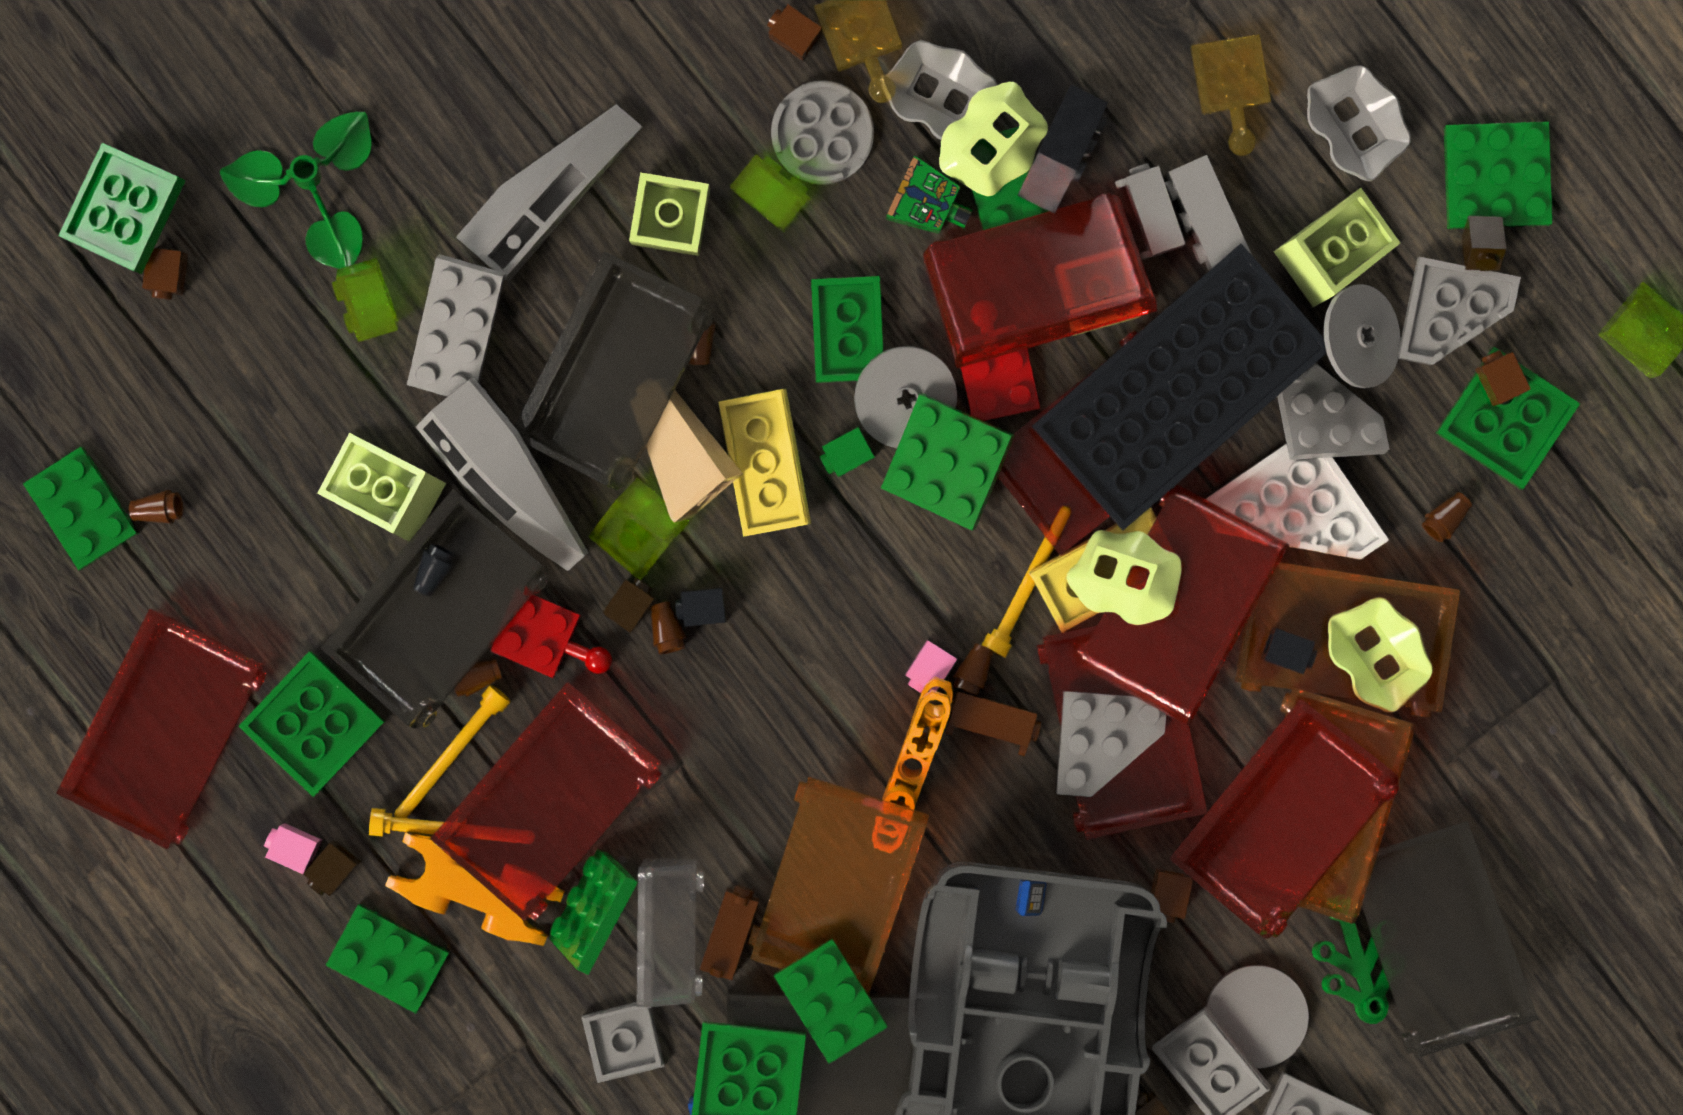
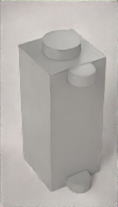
[1115,163,1185,260]

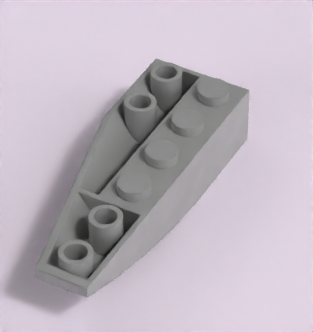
[456,104,643,283]
[416,377,588,571]

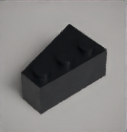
[1017,85,1108,214]

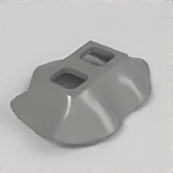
[882,40,997,140]
[1307,65,1411,181]

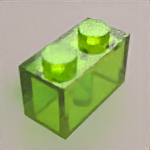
[730,154,810,233]
[332,258,399,342]

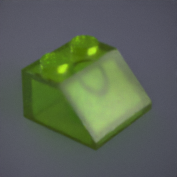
[1597,282,1683,378]
[588,477,689,580]

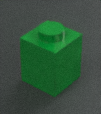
[819,427,875,478]

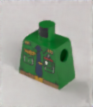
[886,156,972,234]

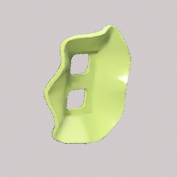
[939,82,1048,196]
[1067,530,1181,625]
[1328,597,1433,712]

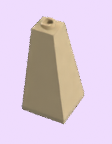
[631,379,743,523]

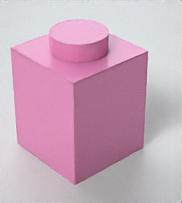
[905,640,957,693]
[264,823,322,874]

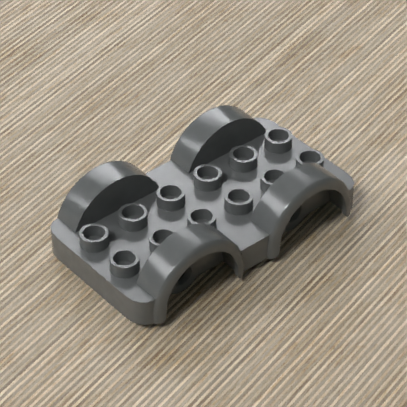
[895,862,1167,1115]

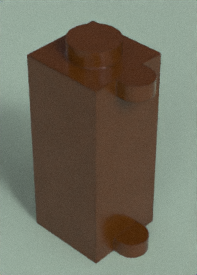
[945,691,1041,756]
[699,885,759,981]

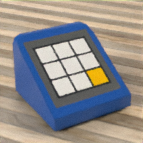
[1015,879,1047,916]

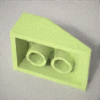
[1274,188,1400,307]
[317,433,446,544]

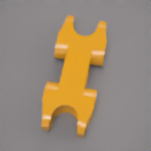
[872,677,953,852]
[385,832,565,946]

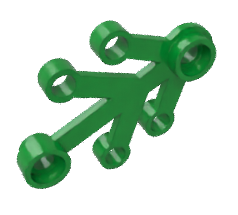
[1312,894,1406,1024]

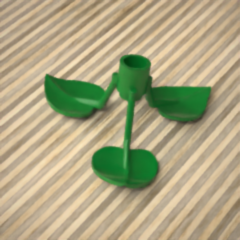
[220,112,372,271]

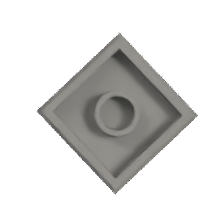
[581,999,665,1083]

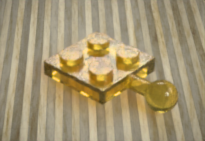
[814,0,903,103]
[1190,34,1271,156]

